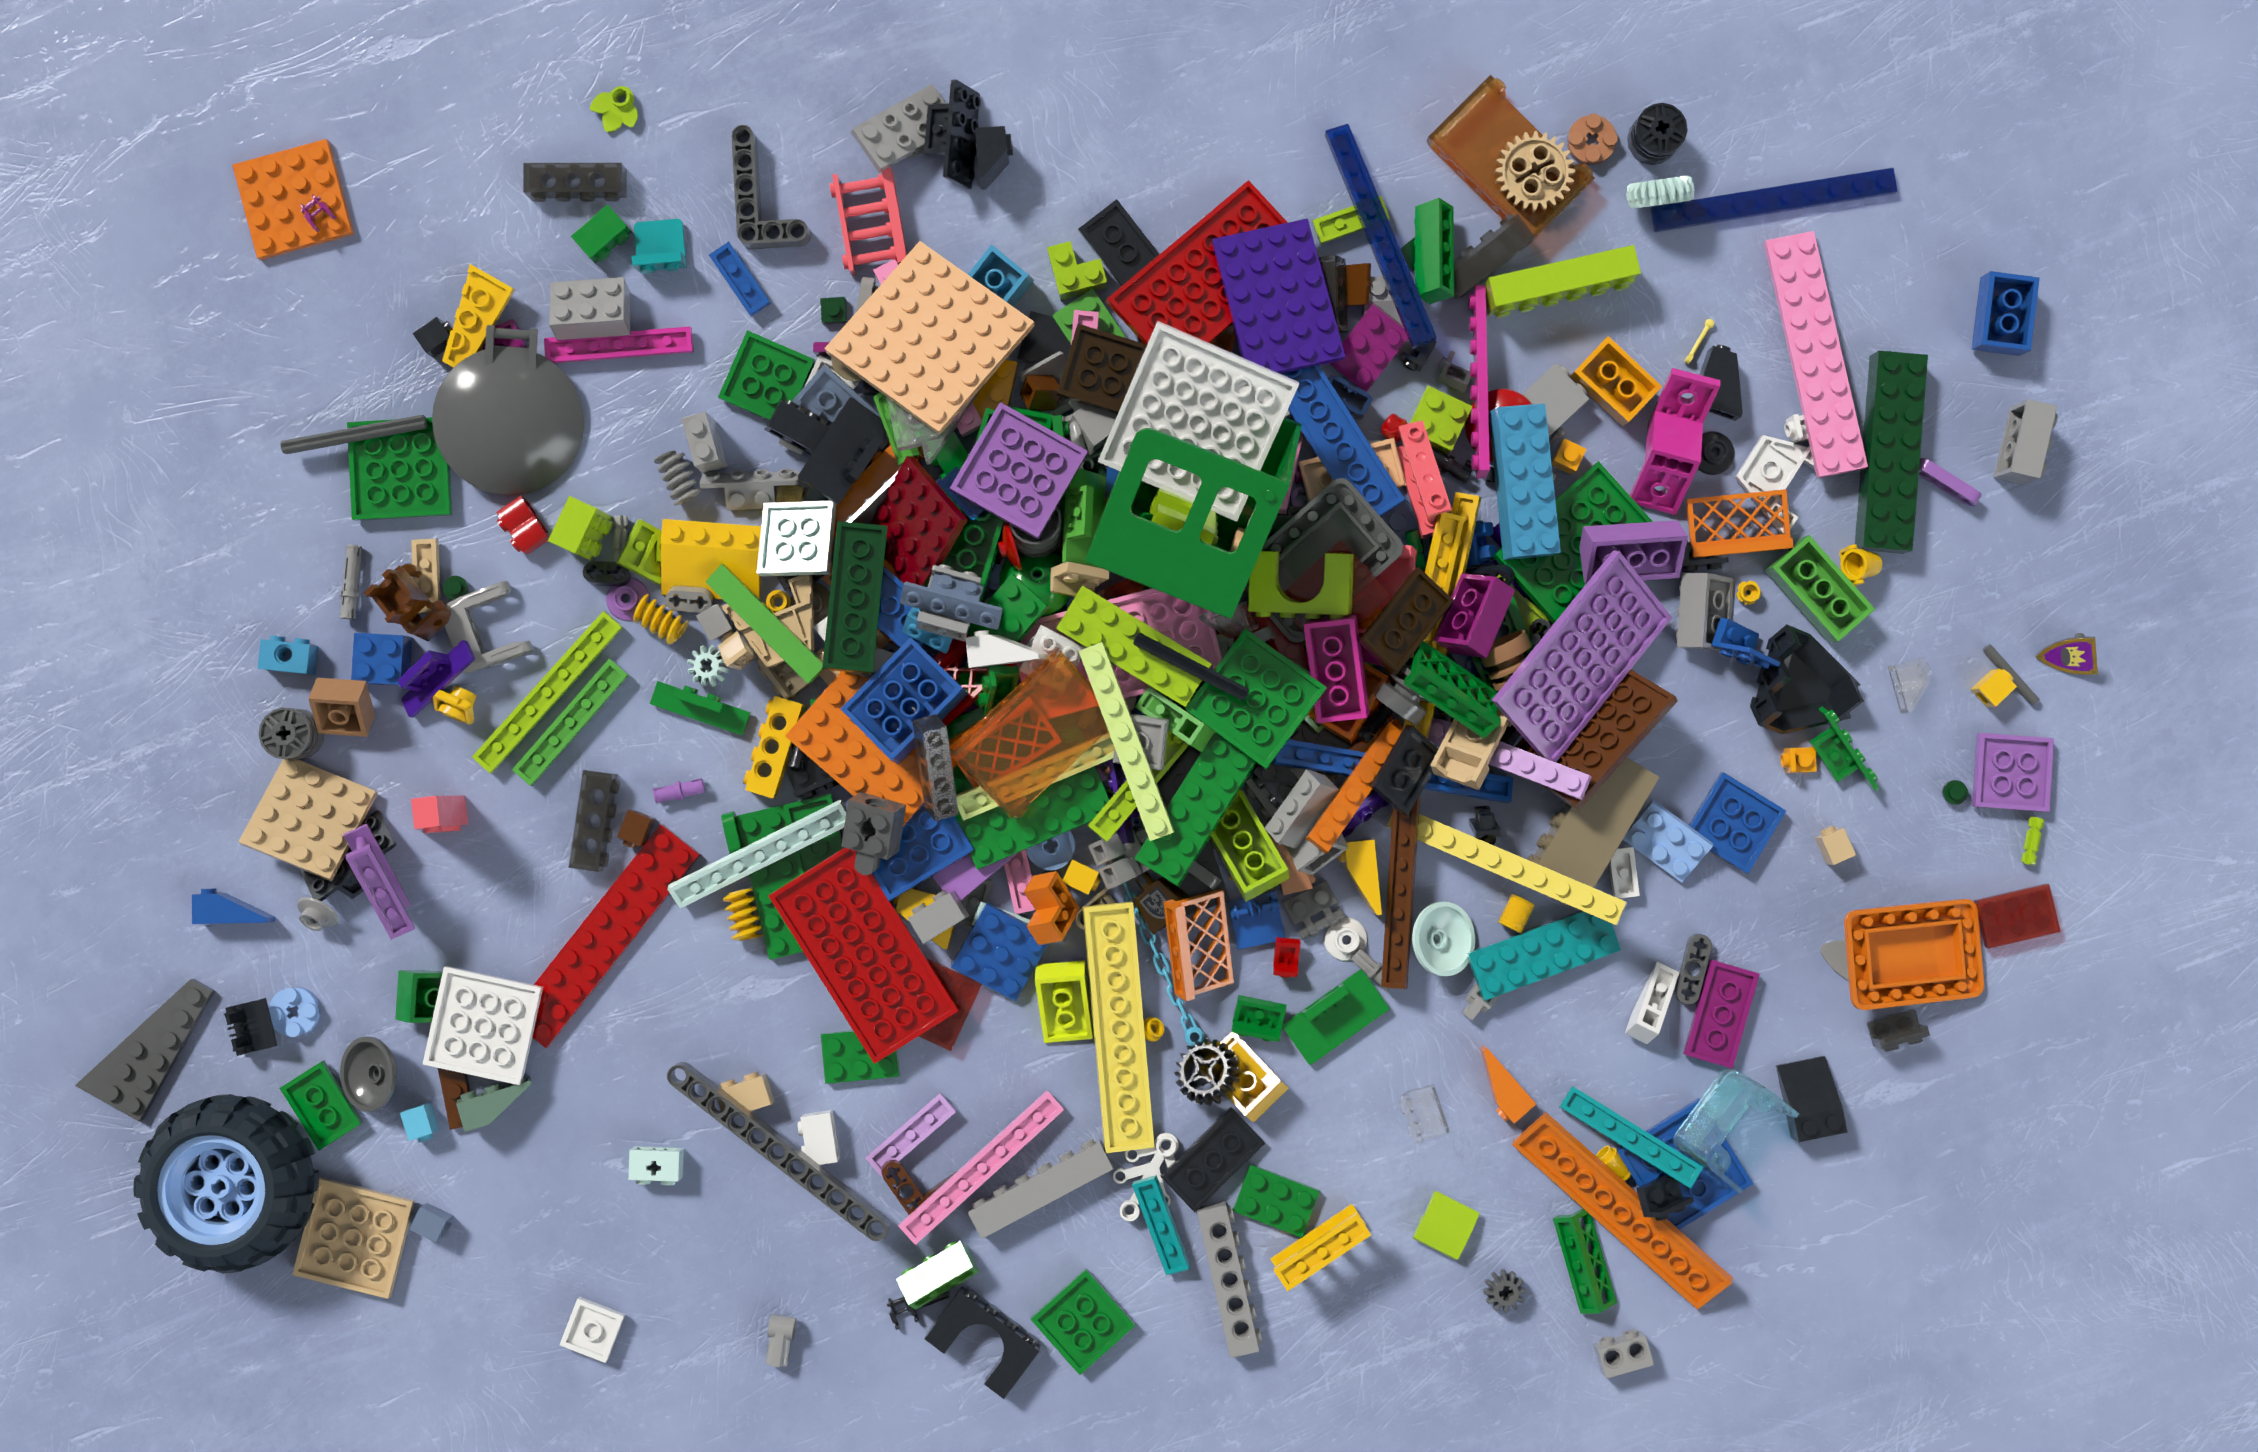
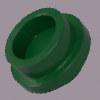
[443,576,468,600]
[1942,780,1968,805]

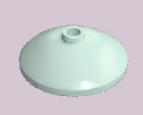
[1412,902,1475,976]

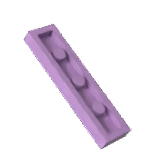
[865,1092,957,1176]

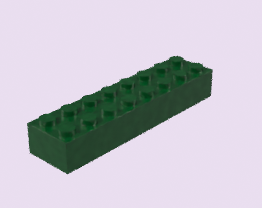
[1855,351,1928,554]

